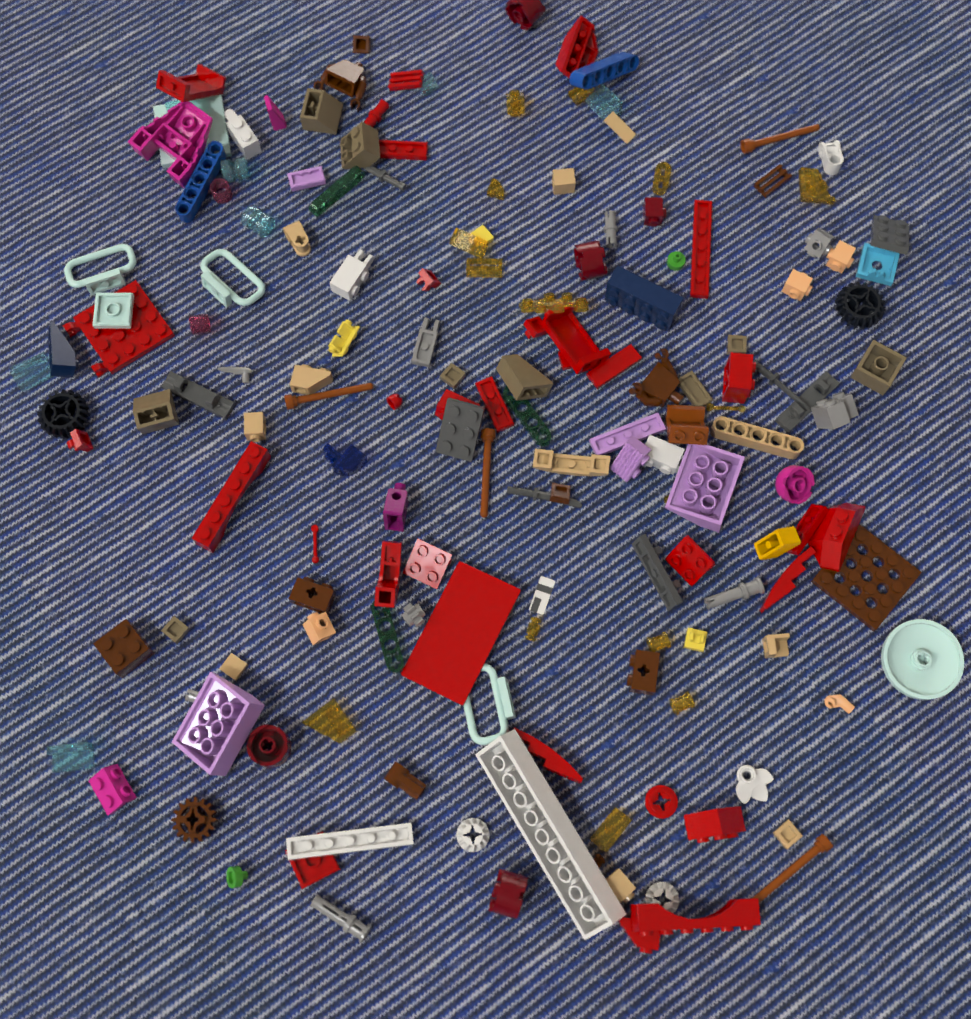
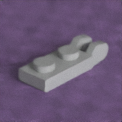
[411,317,440,368]

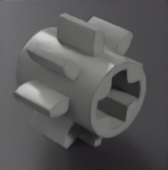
[401,603,426,627]

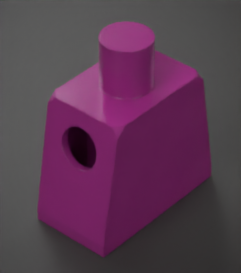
[383,483,408,532]

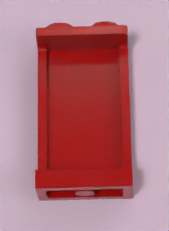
[156,64,226,102]
[540,303,612,374]

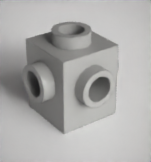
[804,227,834,258]

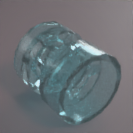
[221,157,250,184]
[241,205,275,238]

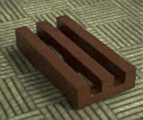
[753,164,792,198]

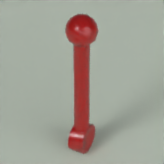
[311,525,319,564]

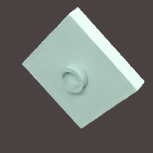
[93,293,134,329]

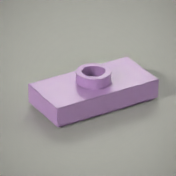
[287,166,326,192]

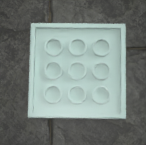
[153,95,232,168]

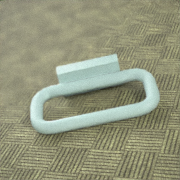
[64,244,136,296]
[200,249,266,308]
[463,663,516,745]

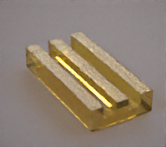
[466,258,502,278]

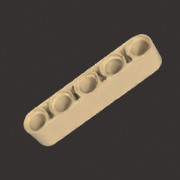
[710,416,804,459]

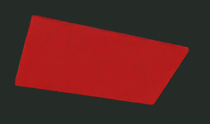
[401,561,521,706]

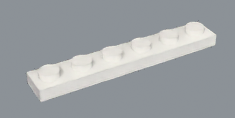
[286,823,414,860]

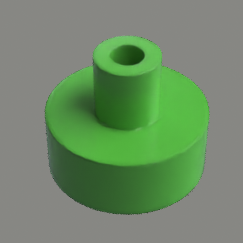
[667,251,686,271]
[226,866,248,888]

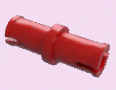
[364,99,389,127]

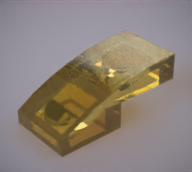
[449,227,490,259]

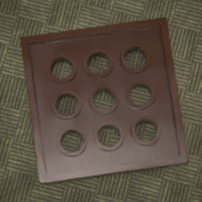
[811,524,922,631]

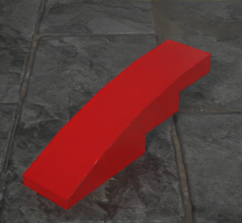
[759,546,816,613]
[513,727,583,784]

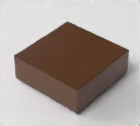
[550,483,571,504]

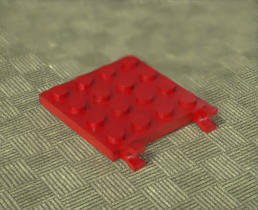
[63,280,175,378]

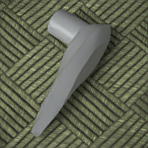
[217,367,252,383]

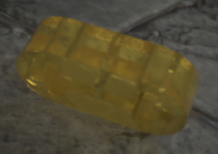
[652,162,671,195]

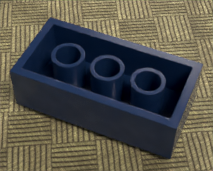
[604,265,683,332]

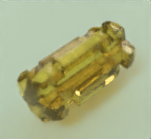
[525,617,541,642]

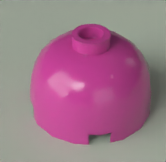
[775,465,815,504]

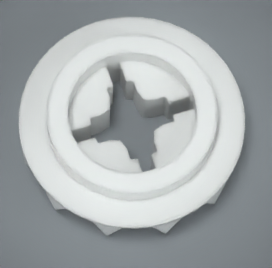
[456,818,489,852]
[645,882,679,913]

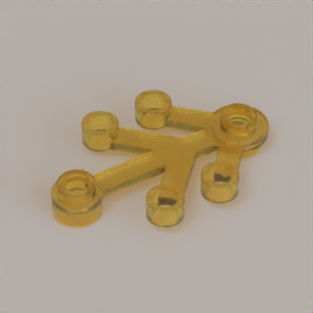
[518,292,589,313]

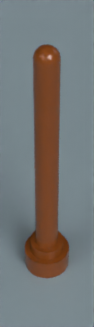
[740,124,820,154]
[284,383,374,410]
[480,428,496,518]
[752,834,833,903]

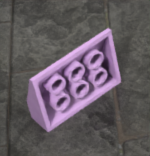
[665,444,745,533]
[172,672,265,776]

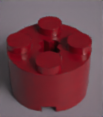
[505,0,546,30]
[574,240,608,281]
[247,725,292,768]
[488,869,528,919]

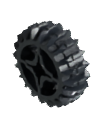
[835,281,885,330]
[37,389,90,439]

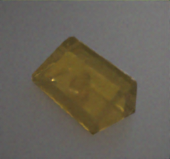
[589,807,632,853]

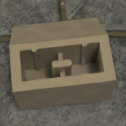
[300,88,344,135]
[340,122,380,169]
[133,389,180,434]

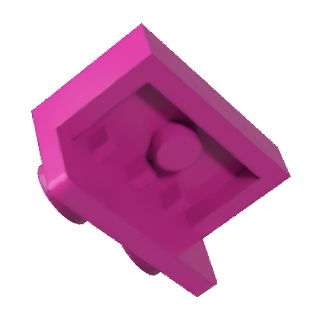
[89,764,136,815]

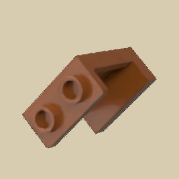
[665,405,709,445]

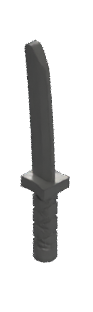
[363,165,406,191]
[753,360,810,411]
[507,486,582,509]

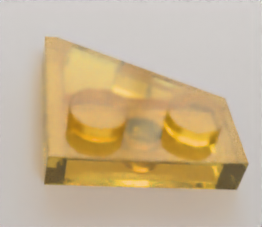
[798,167,836,205]
[302,698,357,744]

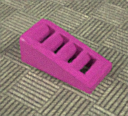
[264,95,287,131]

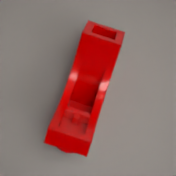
[374,540,402,608]

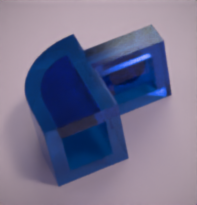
[323,443,368,476]

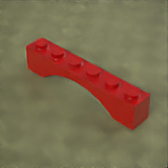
[192,441,271,553]
[630,898,761,936]

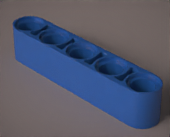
[569,52,639,90]
[175,141,226,223]

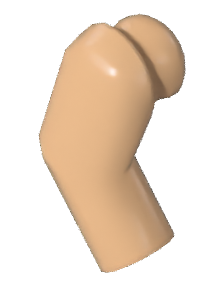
[824,694,855,714]

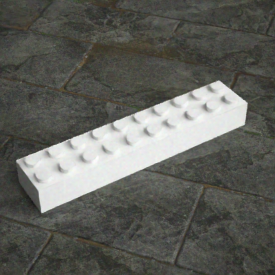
[475,729,626,940]

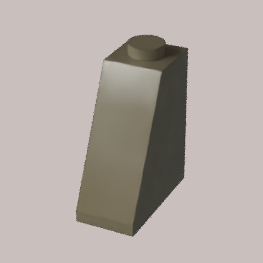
[496,354,553,401]

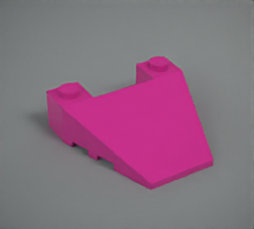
[128,101,213,189]

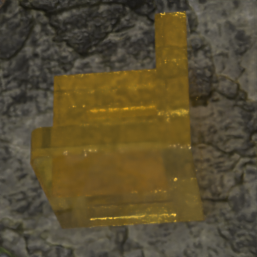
[568,87,595,106]

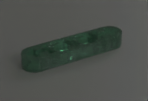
[308,166,365,217]
[503,386,551,447]
[371,600,404,674]

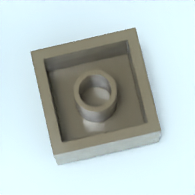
[850,340,906,395]

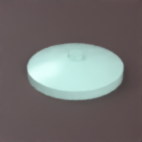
[881,619,964,700]

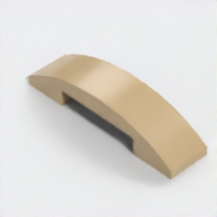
[533,449,610,476]

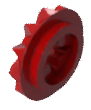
[645,785,678,819]

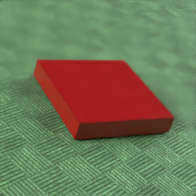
[285,831,341,889]

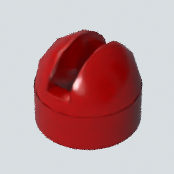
[386,393,403,410]

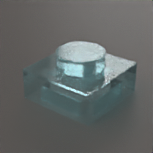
[420,71,439,96]

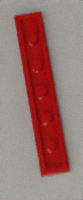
[690,200,712,299]

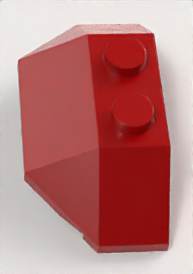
[555,15,598,78]
[807,502,866,572]

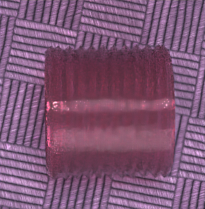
[210,178,232,204]
[189,313,211,335]

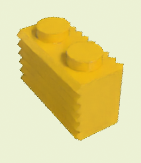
[754,526,801,560]

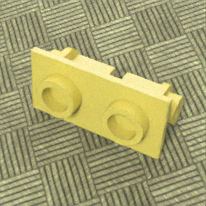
[328,319,360,357]

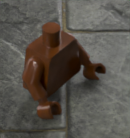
[314,59,367,112]
[629,349,684,407]

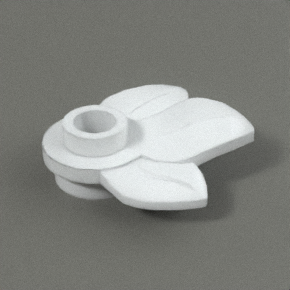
[736,765,773,804]

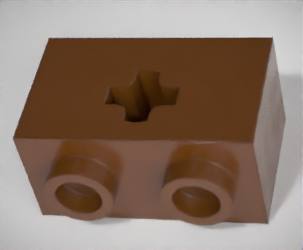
[289,577,336,615]
[626,649,660,696]

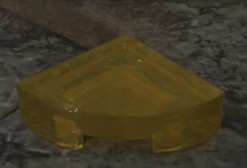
[487,178,504,200]

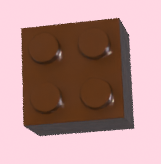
[93,619,155,678]

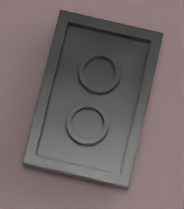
[870,215,909,255]
[435,397,485,462]

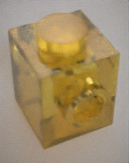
[505,90,525,117]

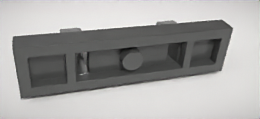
[161,371,235,420]
[775,371,840,434]
[632,534,683,611]

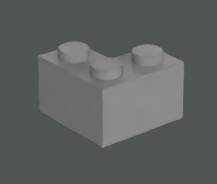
[810,392,859,430]

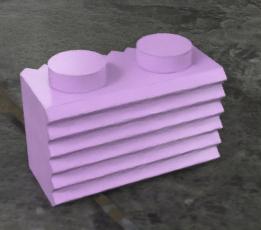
[610,436,651,482]

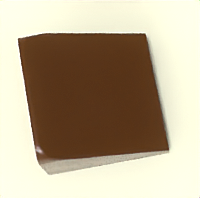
[353,35,371,54]

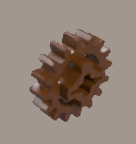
[171,797,218,843]

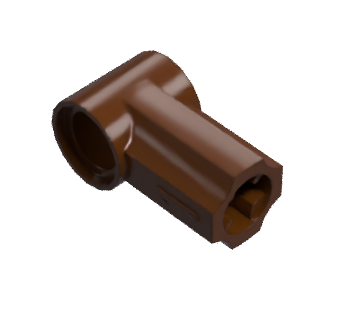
[383,761,427,800]

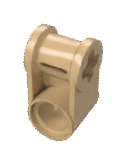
[283,220,311,257]

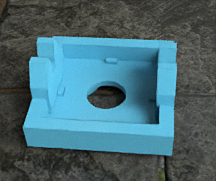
[856,243,900,286]

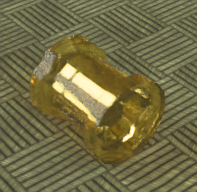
[646,631,671,652]
[669,691,695,716]

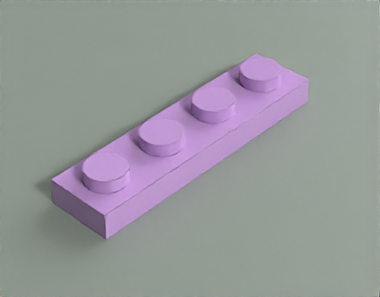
[589,413,666,455]

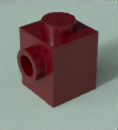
[643,197,666,227]

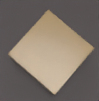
[219,653,248,681]
[772,819,803,850]

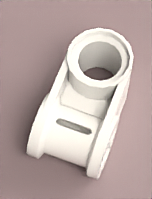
[818,140,844,175]

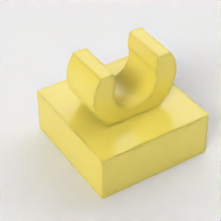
[683,627,707,652]

